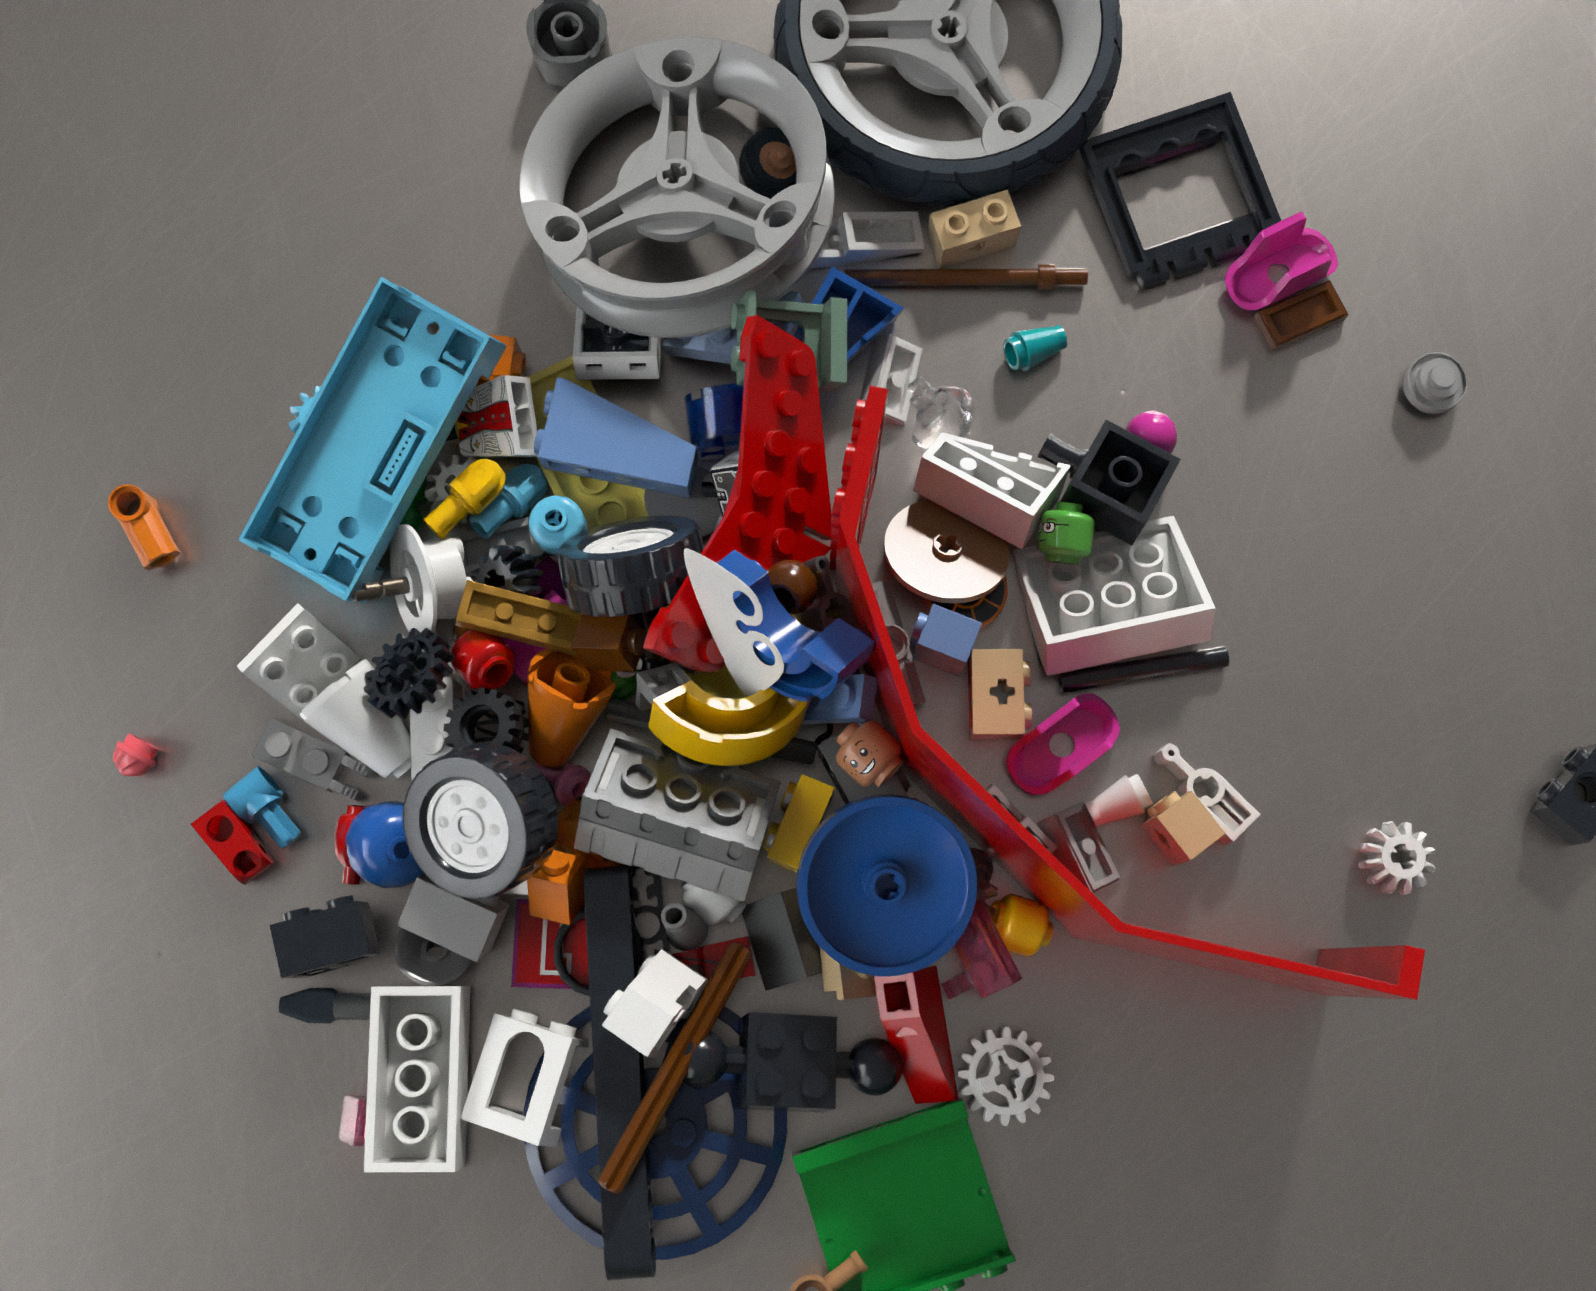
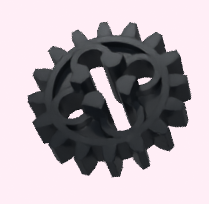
[363,628,454,719]

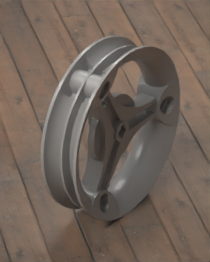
[519,37,835,338]

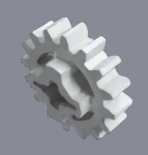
[956,1026,1054,1126]

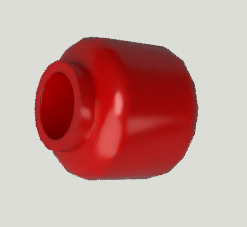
[451,630,516,690]

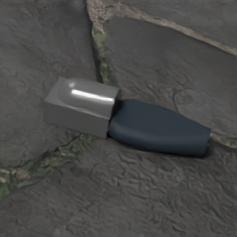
[279,988,371,1024]

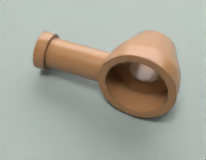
[790,1250,868,1291]

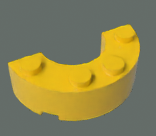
[648,680,811,766]

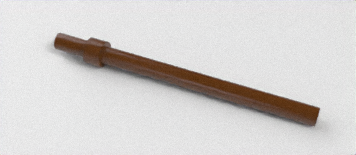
[844,264,1088,289]

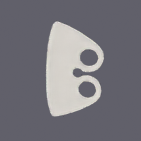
[684,548,784,696]

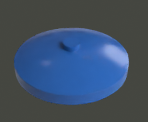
[796,794,977,976]

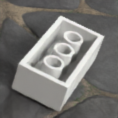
[364,986,471,1173]

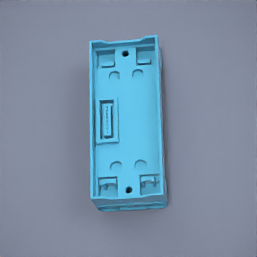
[238,276,507,604]

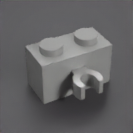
[397,873,509,962]

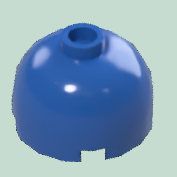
[345,801,423,888]

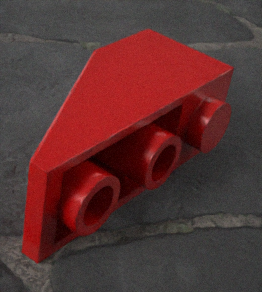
[874,965,959,1104]

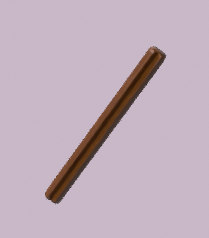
[598,942,752,1194]

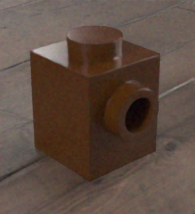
[571,615,647,672]

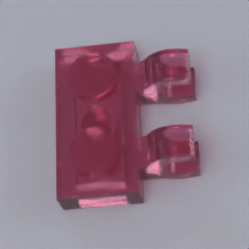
[941,898,1023,1000]

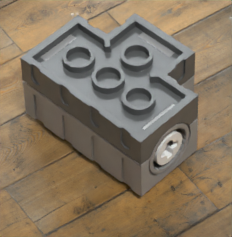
[574,729,781,901]

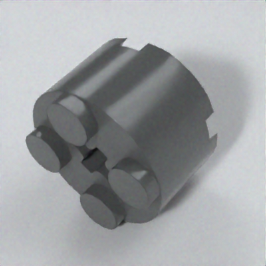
[526,0,612,87]

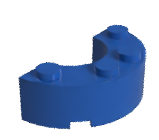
[717,550,874,702]

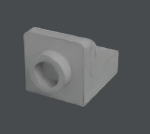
[636,662,691,711]

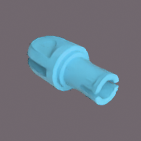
[469,464,547,539]

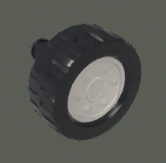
[557,515,704,672]
[403,742,558,899]

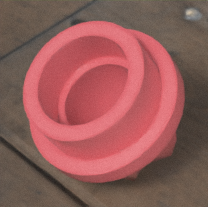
[113,733,159,777]

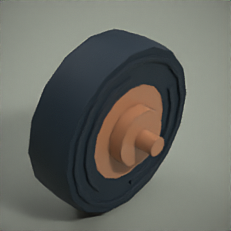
[739,127,797,199]

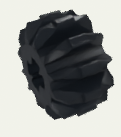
[471,545,545,597]

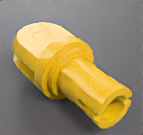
[423,459,506,539]

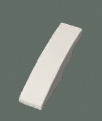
[754,211,924,269]

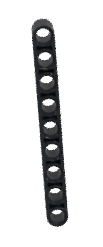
[584,865,656,1281]

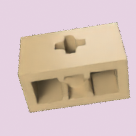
[927,190,1021,269]
[968,649,1032,740]
[1140,790,1226,866]

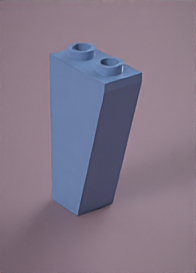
[534,377,699,498]

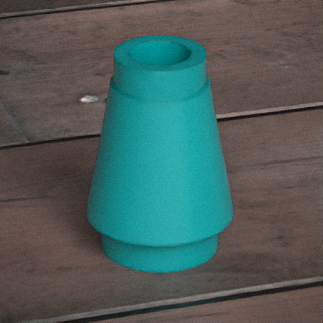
[1003,325,1067,371]

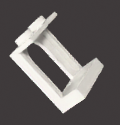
[460,1009,589,1147]

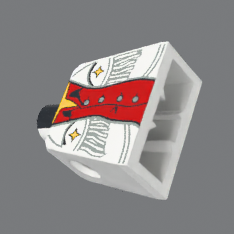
[446,375,538,458]

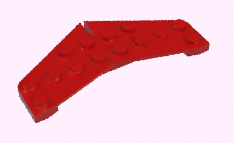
[643,315,832,672]

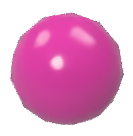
[1126,410,1177,454]

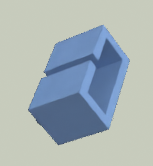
[910,604,982,677]

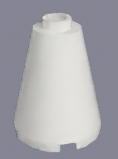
[299,659,411,779]

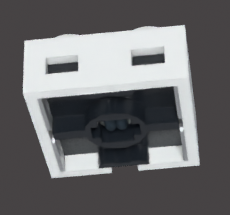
[573,307,661,380]

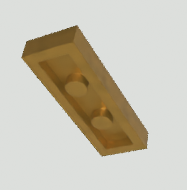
[455,580,582,656]

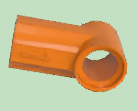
[108,484,181,570]

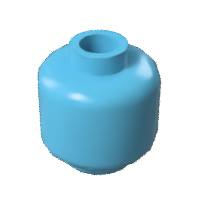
[529,495,588,555]

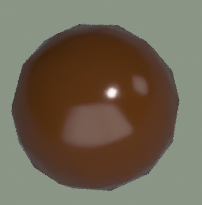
[767,559,818,616]

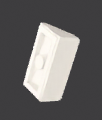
[860,334,923,426]

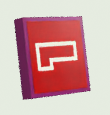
[511,899,589,989]

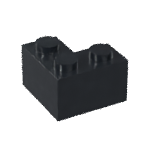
[270,895,380,978]

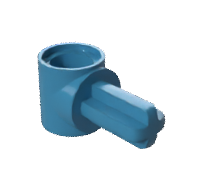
[223,766,301,849]

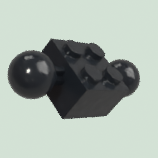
[682,1012,903,1113]

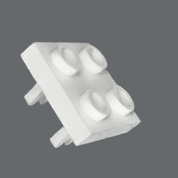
[237,603,360,719]

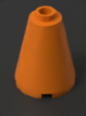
[528,649,615,768]

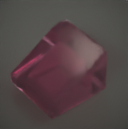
[339,1095,367,1146]

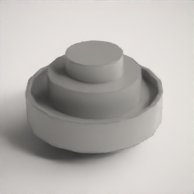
[1403,352,1468,414]

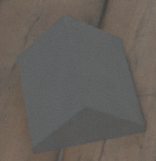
[742,888,822,991]

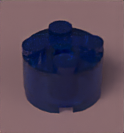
[684,383,744,460]

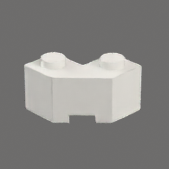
[602,949,709,1057]

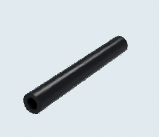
[1058,646,1229,693]

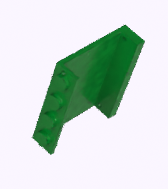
[792,1097,1016,1291]

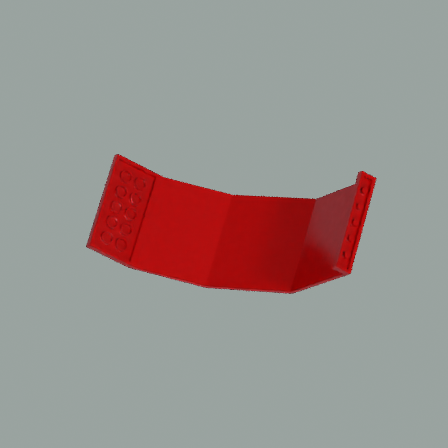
[829,385,1425,1000]

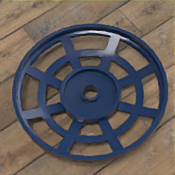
[523,1006,787,1260]

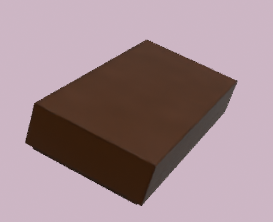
[1254,280,1349,352]

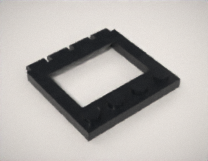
[1079,92,1281,289]

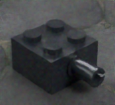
[1037,420,1181,546]

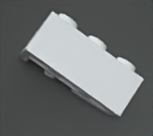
[913,432,1071,549]

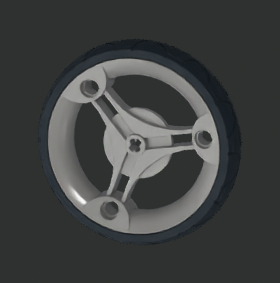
[773,0,1123,206]

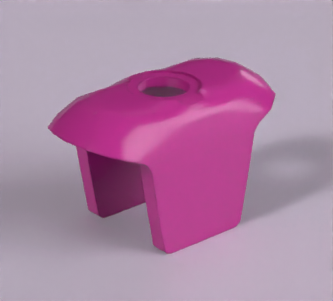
[1225,211,1338,310]
[1006,693,1120,795]

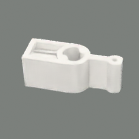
[1153,743,1261,845]

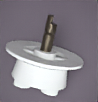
[352,524,473,633]

